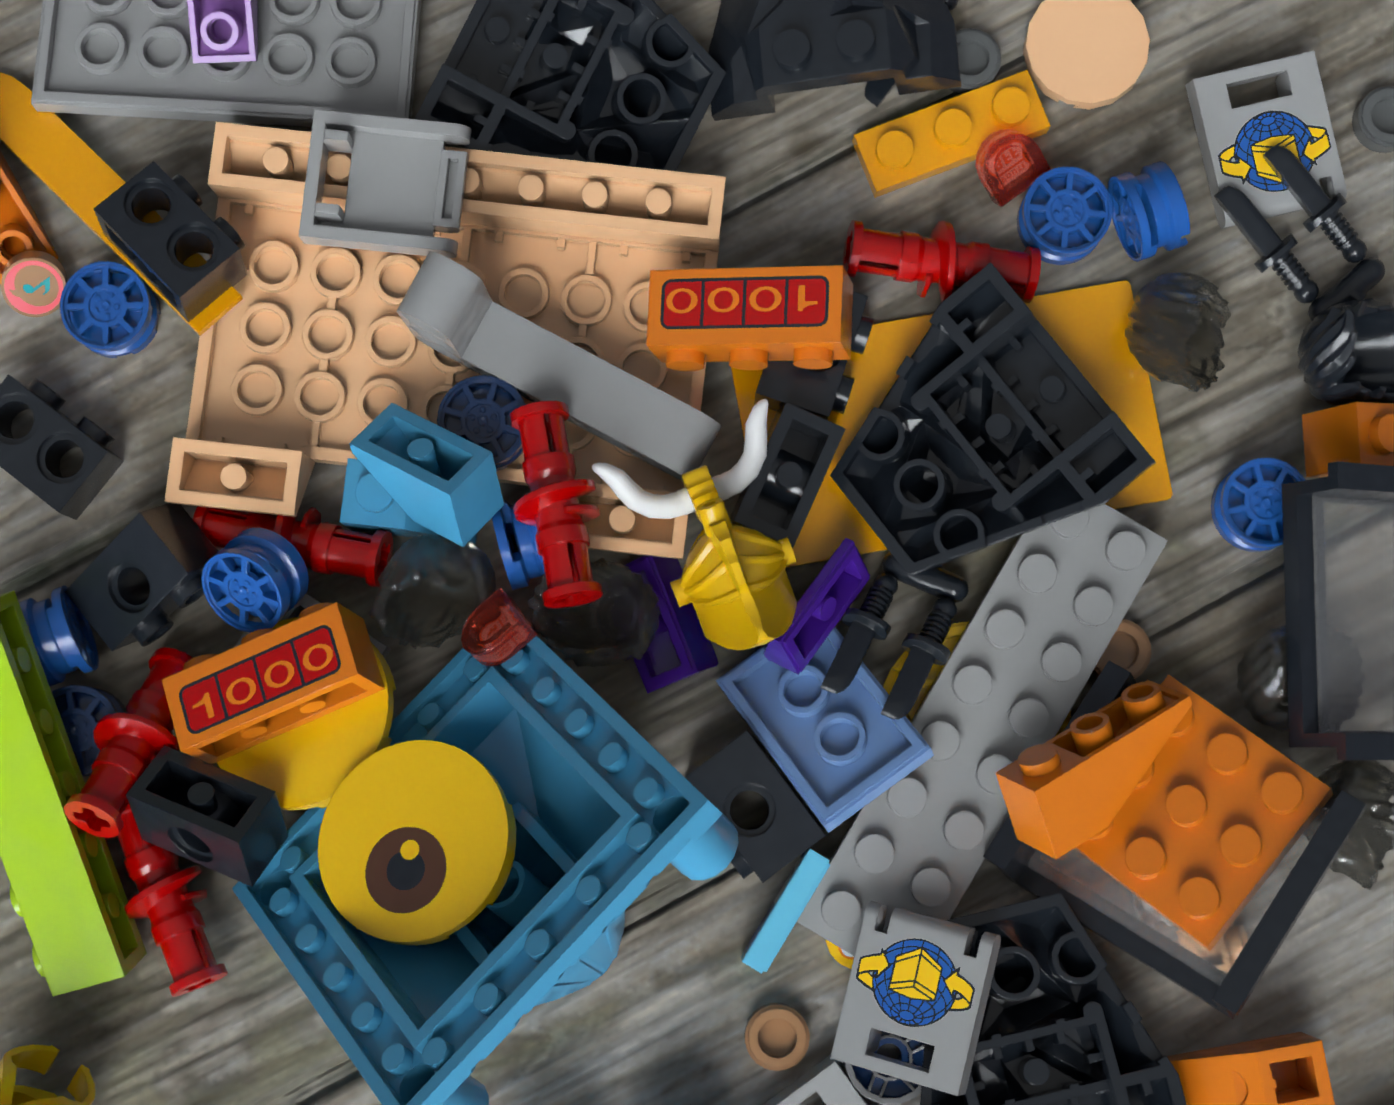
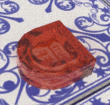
[975,129,1051,207]
[461,587,538,666]

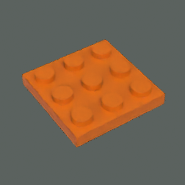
[1074,675,1333,951]

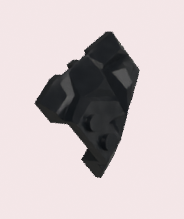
[415,0,726,171]
[708,0,961,121]
[830,262,1156,576]
[920,893,1187,1105]

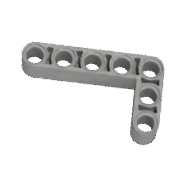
[396,251,722,481]

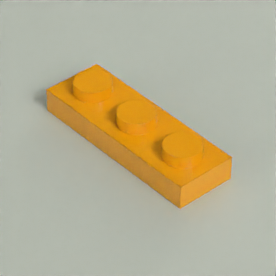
[852,69,1050,198]

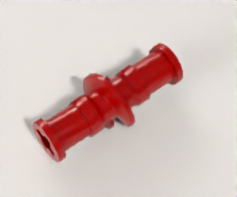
[843,220,1041,303]
[510,401,603,608]
[193,506,393,588]
[64,647,193,838]
[117,803,228,997]

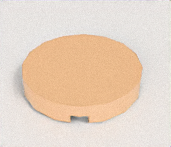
[1023,0,1150,110]

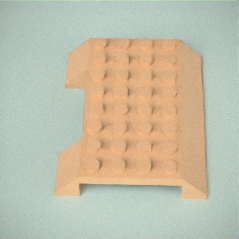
[164,122,726,560]

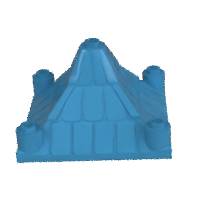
[232,605,739,1105]

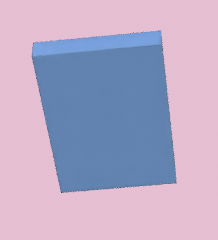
[716,627,934,833]

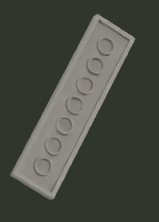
[797,504,1168,956]

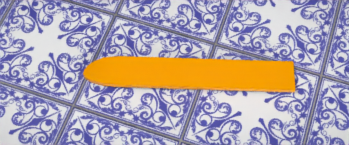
[0,72,243,336]

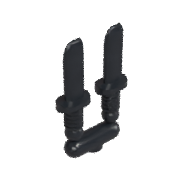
[1214,145,1385,321]
[821,552,969,720]

